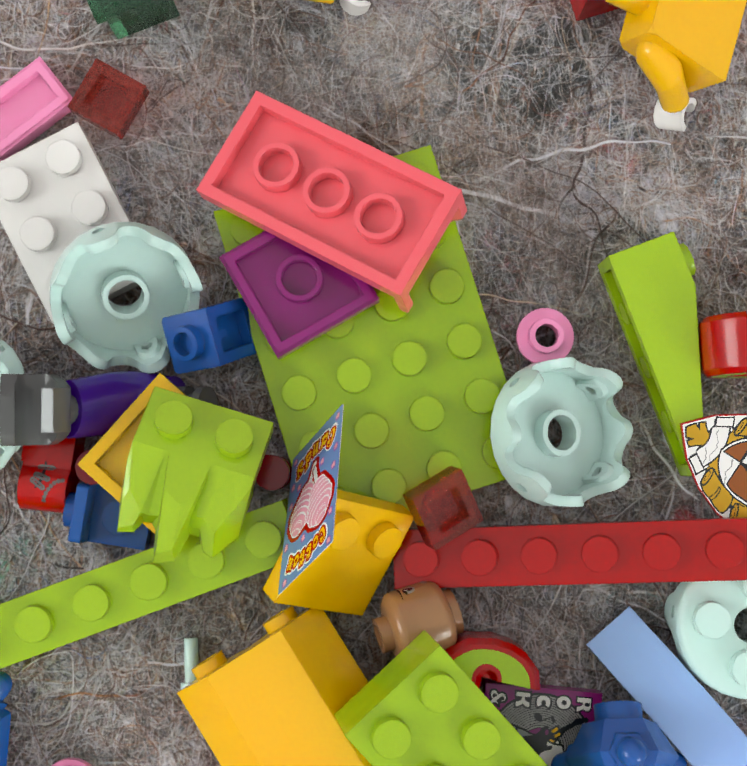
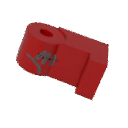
[17,437,86,513]

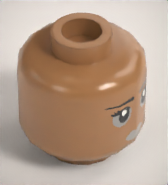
[372,581,464,657]

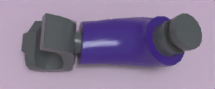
[0,371,218,446]

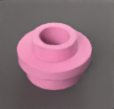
[516,308,574,363]

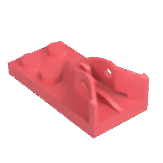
[196,90,467,313]

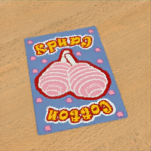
[278,404,344,595]

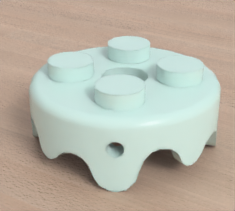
[50,222,203,374]
[490,357,633,507]
[664,580,747,699]

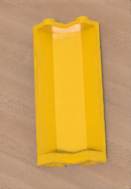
[177,605,372,766]

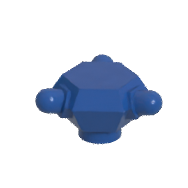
[551,701,687,766]

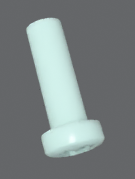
[180,637,199,690]

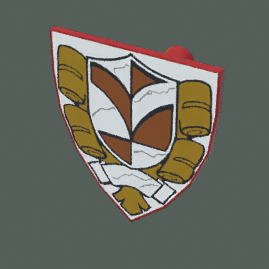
[680,414,747,518]

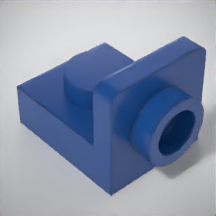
[162,298,257,374]
[63,482,152,550]

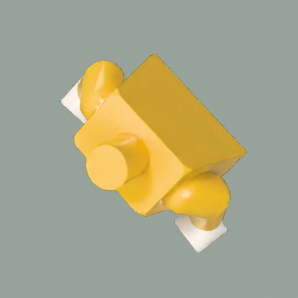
[605,0,747,132]

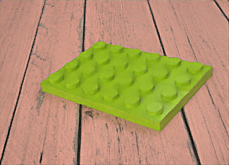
[213,145,507,510]

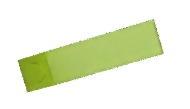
[597,231,703,476]

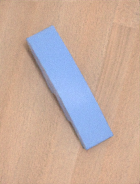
[586,606,747,766]

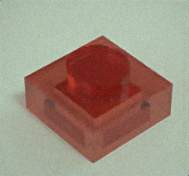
[67,58,150,141]
[403,466,484,550]

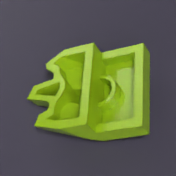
[117,386,274,563]

